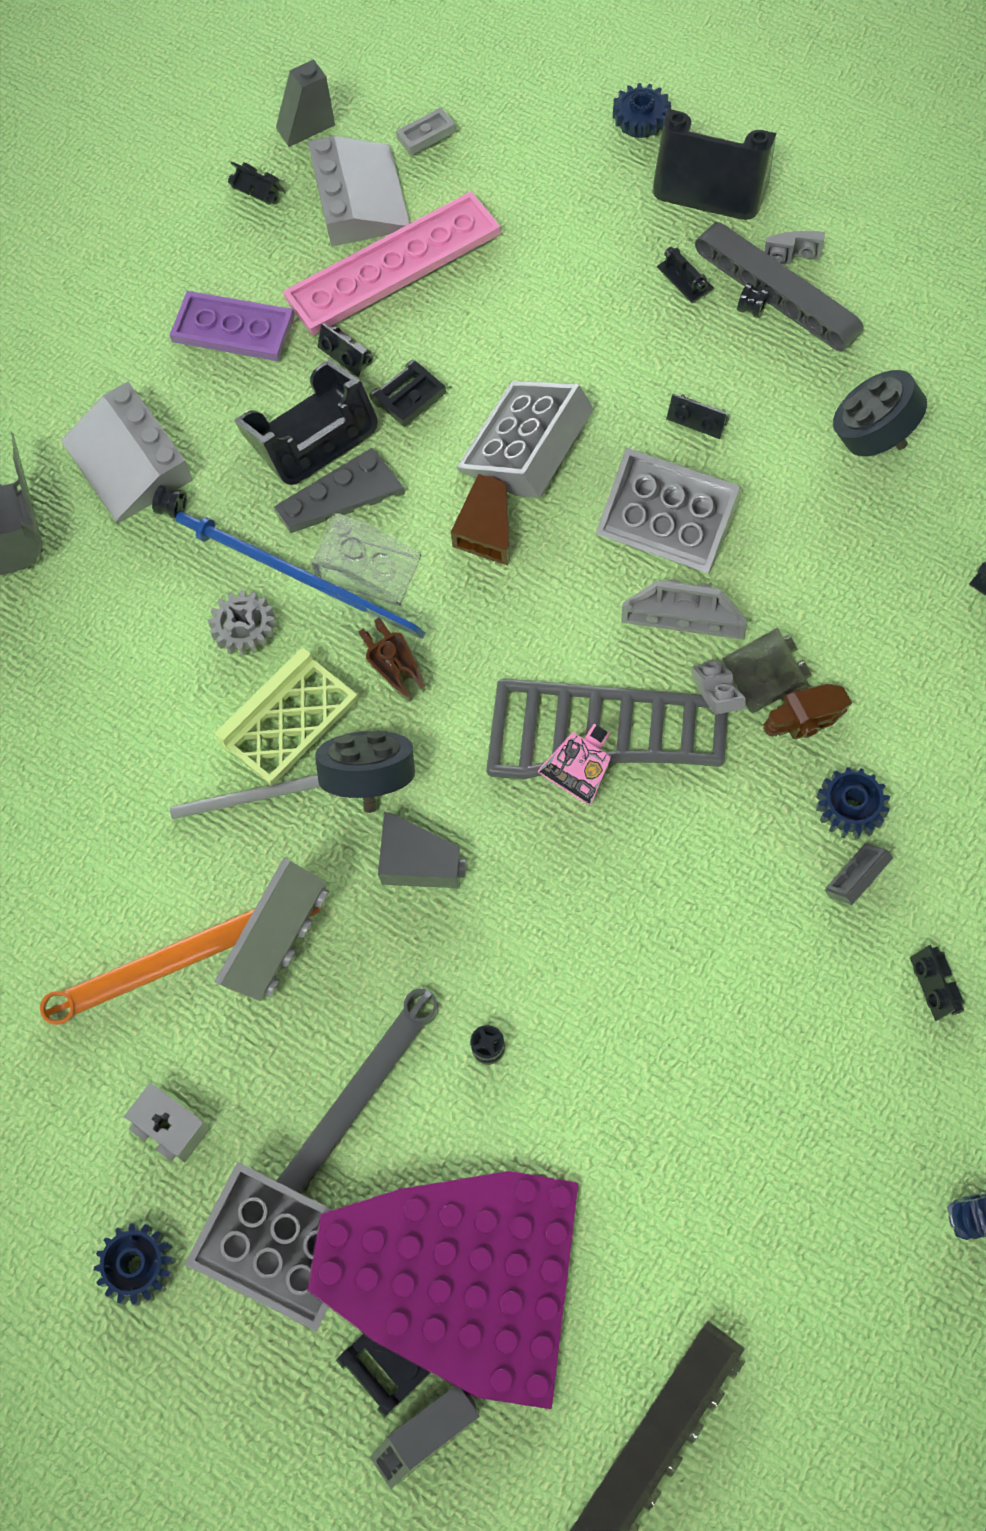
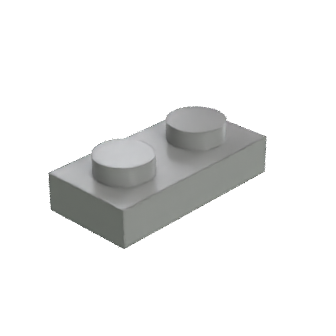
[396,107,456,155]

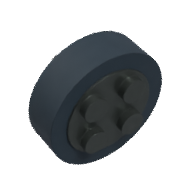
[833,370,927,456]
[315,730,415,813]

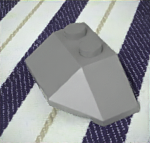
[621,580,747,640]

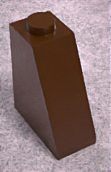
[451,474,510,566]

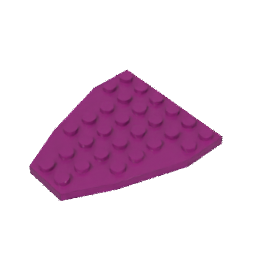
[307,1171,579,1409]

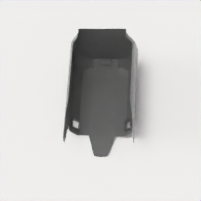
[0,431,43,575]

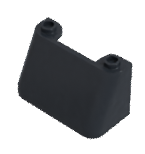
[653,109,777,220]
[234,360,378,485]

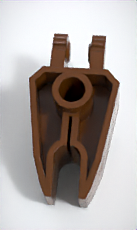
[358,617,426,701]
[763,684,852,740]

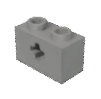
[124,1083,211,1162]

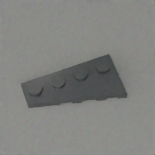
[274,448,405,533]

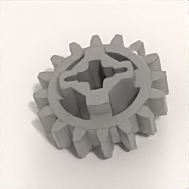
[208,590,276,656]

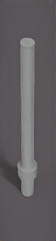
[170,775,320,819]

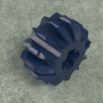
[947,1192,986,1240]

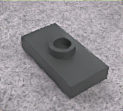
[825,843,893,905]

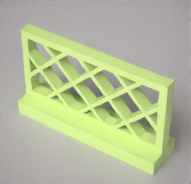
[214,647,359,787]

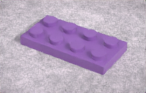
[170,291,295,361]

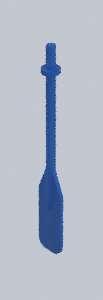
[175,511,426,639]

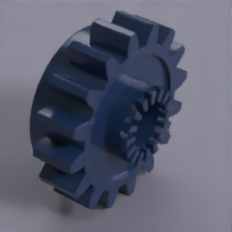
[612,83,671,138]
[816,767,890,840]
[94,1223,176,1306]

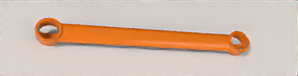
[40,905,323,1025]

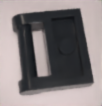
[369,359,446,427]
[336,1334,431,1419]

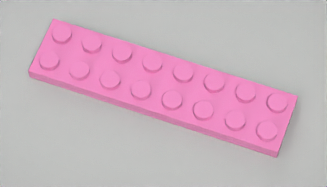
[283,191,501,336]

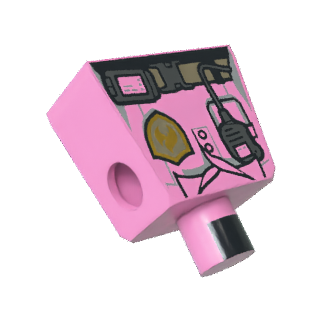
[538,724,611,806]

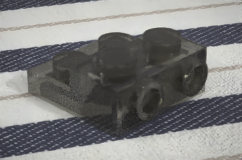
[722,627,812,714]

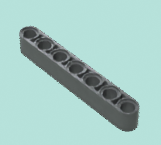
[694,222,864,351]

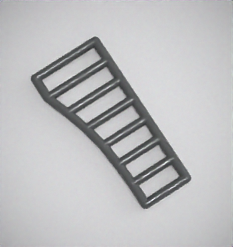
[486,678,728,780]

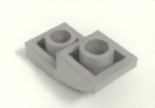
[764,231,825,265]
[691,660,746,714]

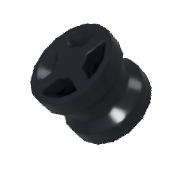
[737,283,769,318]
[152,485,187,519]
[470,1025,505,1065]

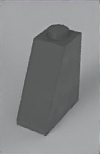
[276,59,335,147]
[378,812,467,889]
[370,1386,480,1489]

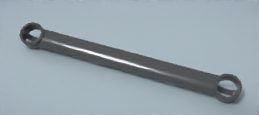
[276,989,438,1194]

